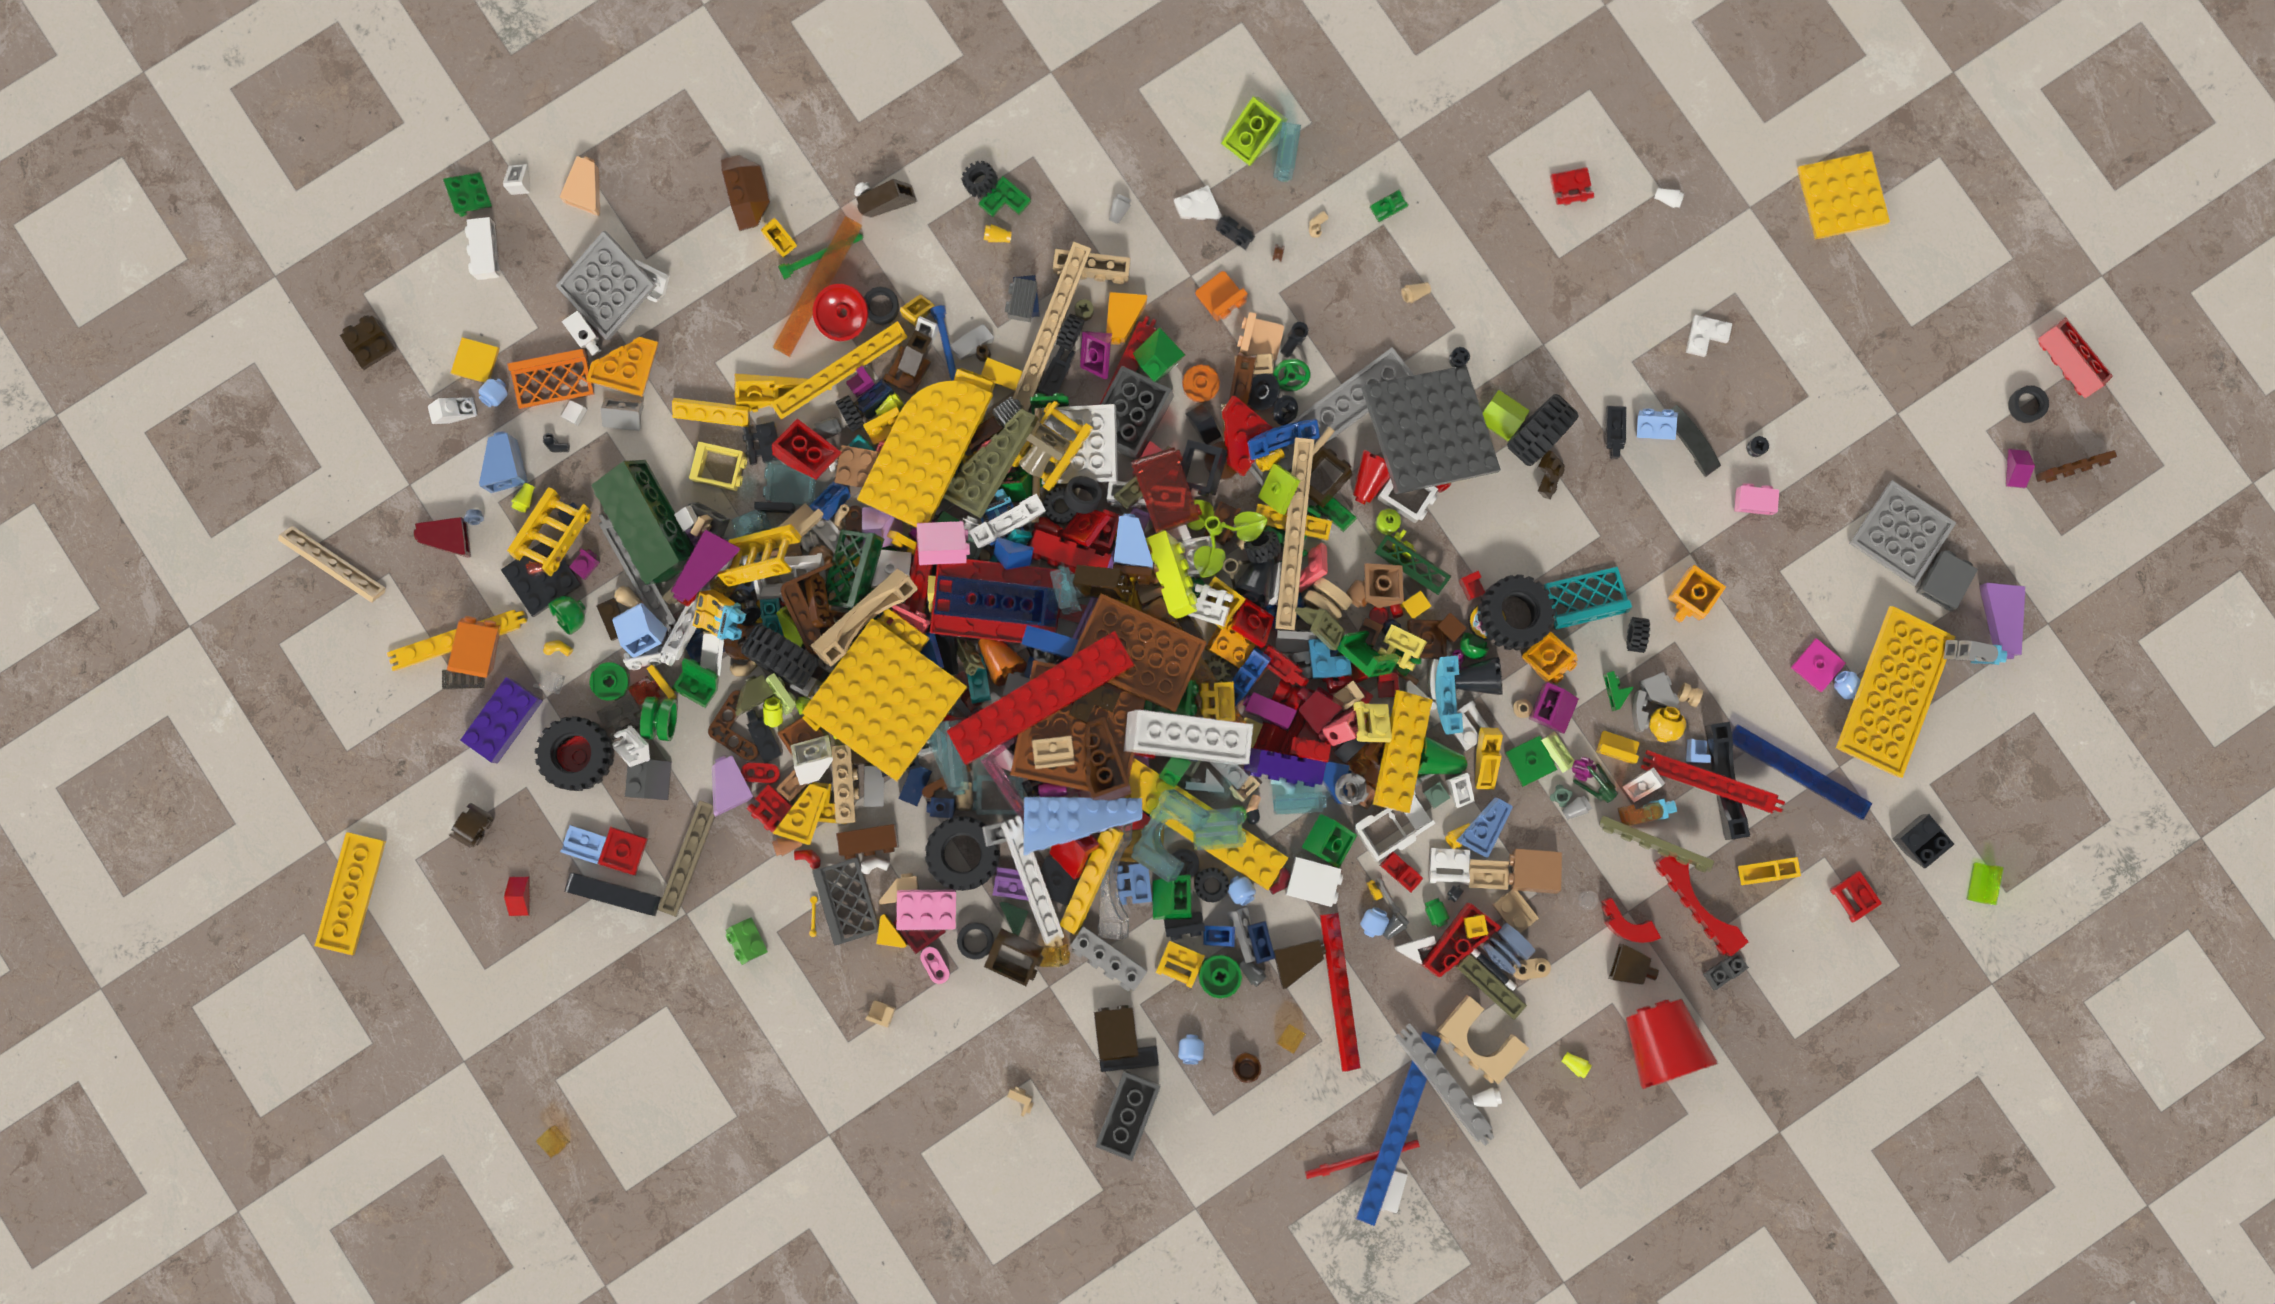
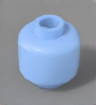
[478,379,508,407]
[1834,671,1861,700]
[1227,876,1256,906]
[1360,907,1389,937]
[1178,1034,1204,1065]

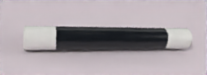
[1470,948,1517,991]

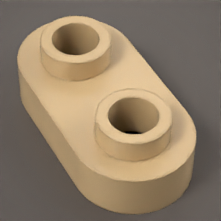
[1512,958,1551,980]

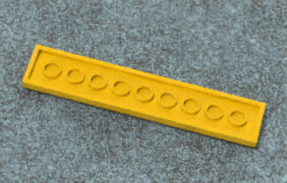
[1126,758,1288,891]

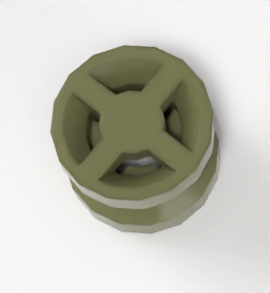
[1075,299,1094,321]

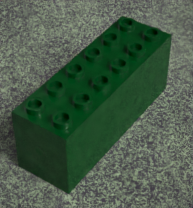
[591,460,694,585]

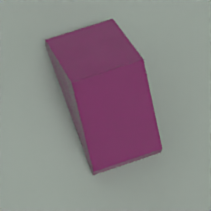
[2006,449,2035,488]

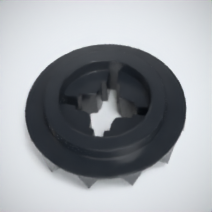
[1271,395,1298,425]
[1168,849,1199,878]

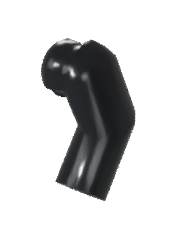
[543,433,570,453]

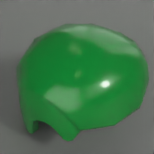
[1460,633,1489,659]

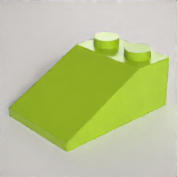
[1221,97,1288,166]

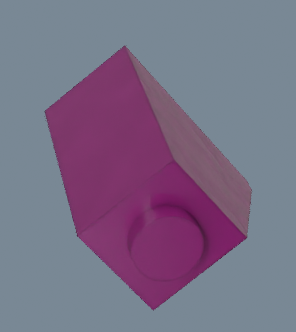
[1243,692,1296,731]

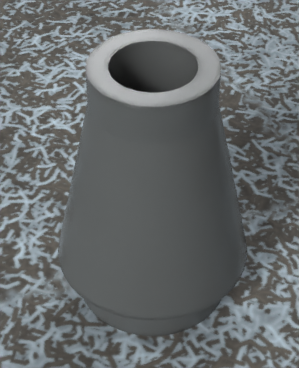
[1382,912,1409,940]
[1239,960,1267,987]

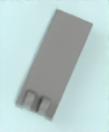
[1227,907,1256,963]

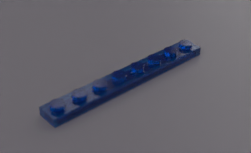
[1732,724,1873,820]

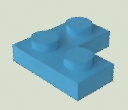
[1308,639,1352,679]

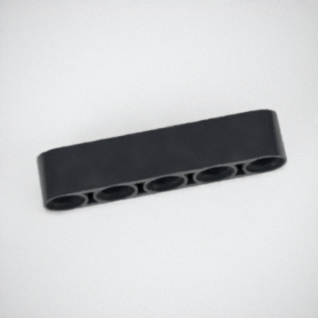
[564,872,661,916]

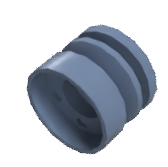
[1482,923,1536,975]

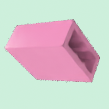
[917,521,970,565]

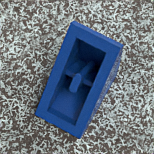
[994,537,1034,570]
[1203,926,1235,947]

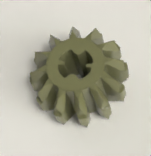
[1200,655,1232,688]

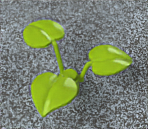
[1183,499,1268,578]

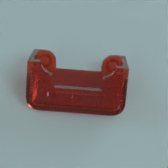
[1131,447,1202,534]

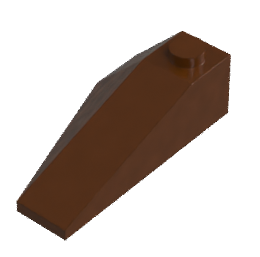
[1086,716,1132,800]

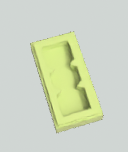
[1541,731,1574,772]

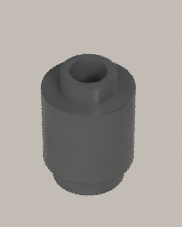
[812,417,842,440]

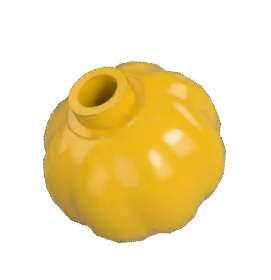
[1649,707,1686,742]

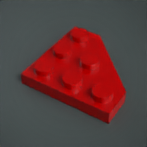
[1222,396,1274,476]

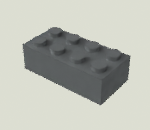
[1095,1070,1161,1161]

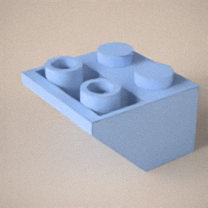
[613,603,667,658]

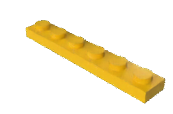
[1060,827,1124,935]

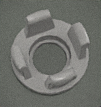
[1335,773,1369,806]

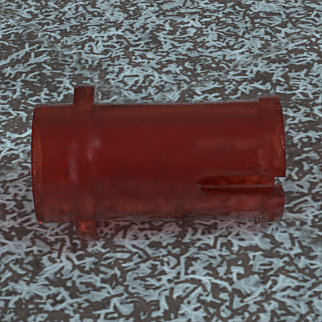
[526,561,544,576]

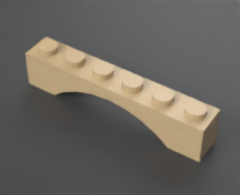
[811,569,918,666]

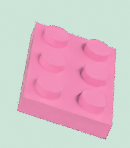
[896,890,956,930]

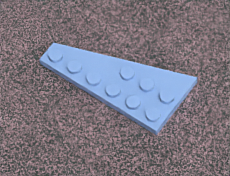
[1023,797,1142,856]

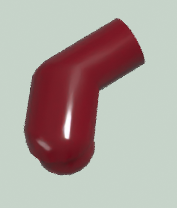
[1269,867,1291,895]

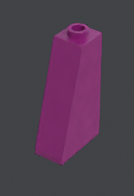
[670,530,740,602]

